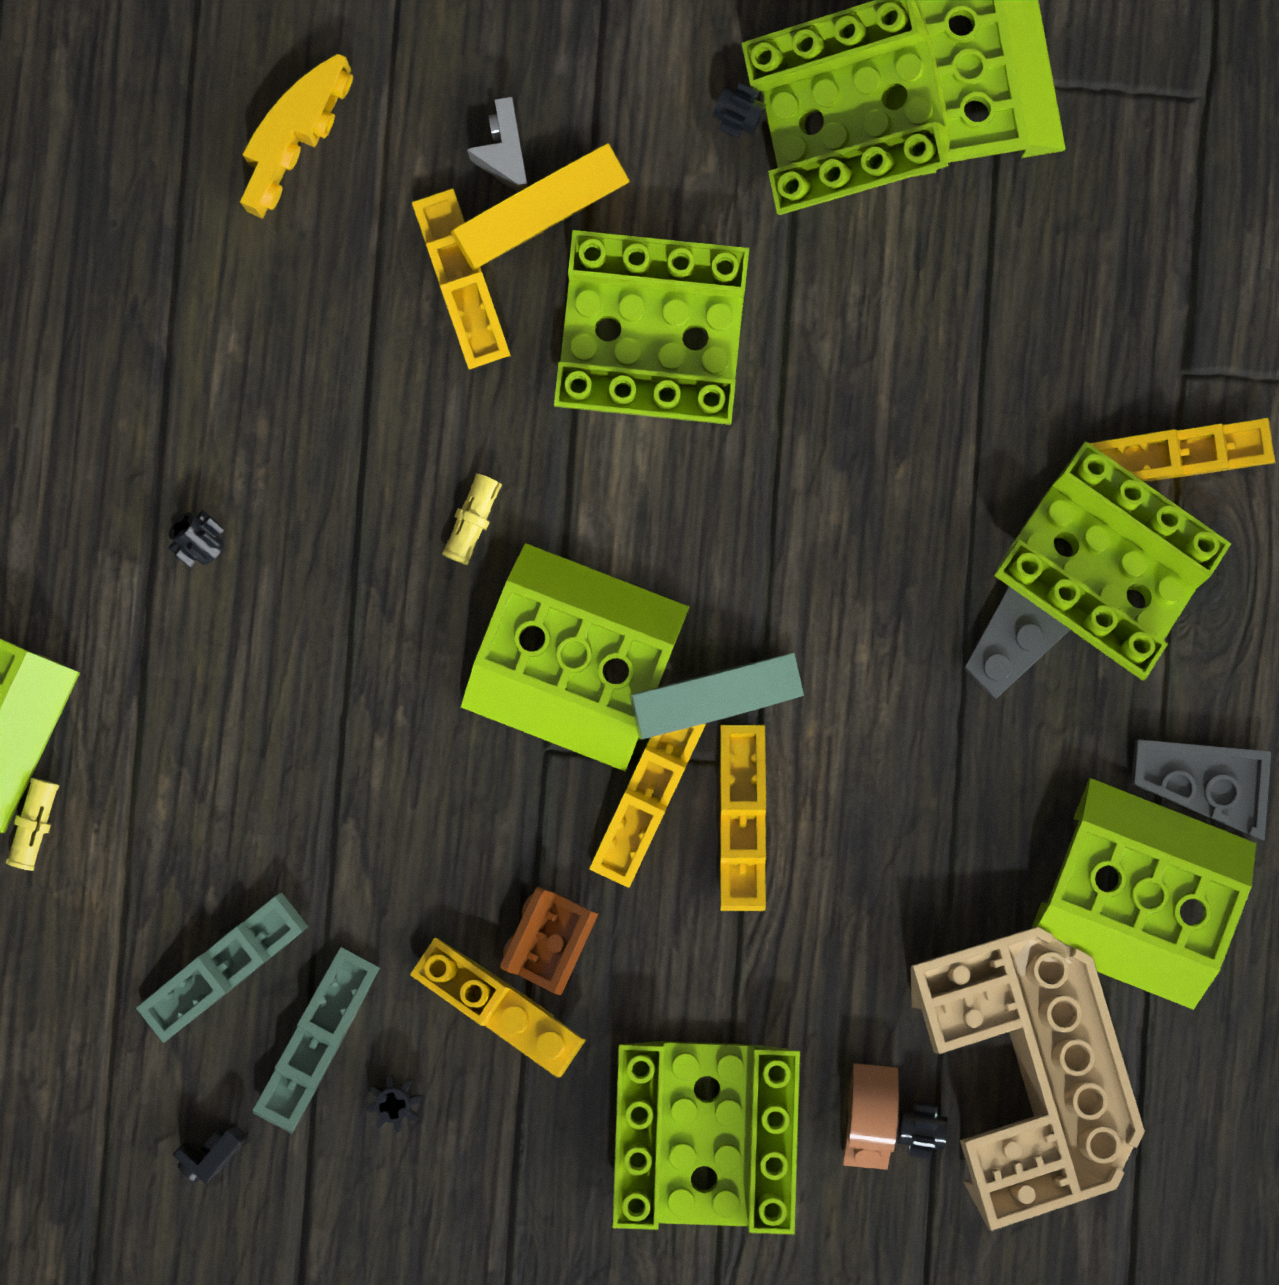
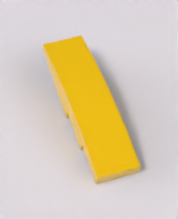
[451,143,630,271]
[412,189,510,369]
[1089,418,1275,482]
[589,723,706,888]
[720,725,766,911]

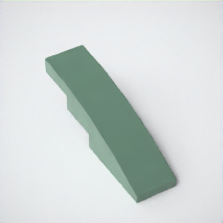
[629,653,804,739]
[136,892,308,1043]
[253,947,380,1134]

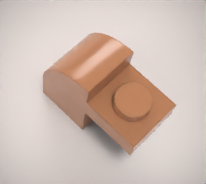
[843,1063,899,1170]

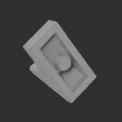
[467,97,528,193]

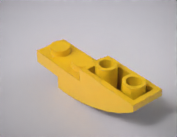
[240,54,353,219]
[410,938,585,1077]

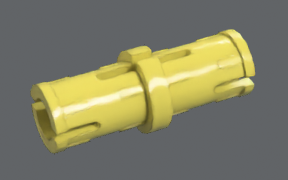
[442,473,502,565]
[5,778,59,871]

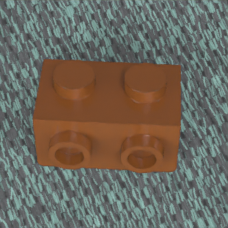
[500,887,598,995]

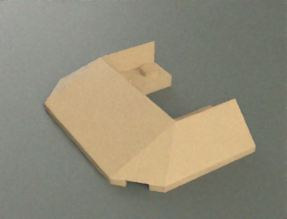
[911,927,1145,1231]

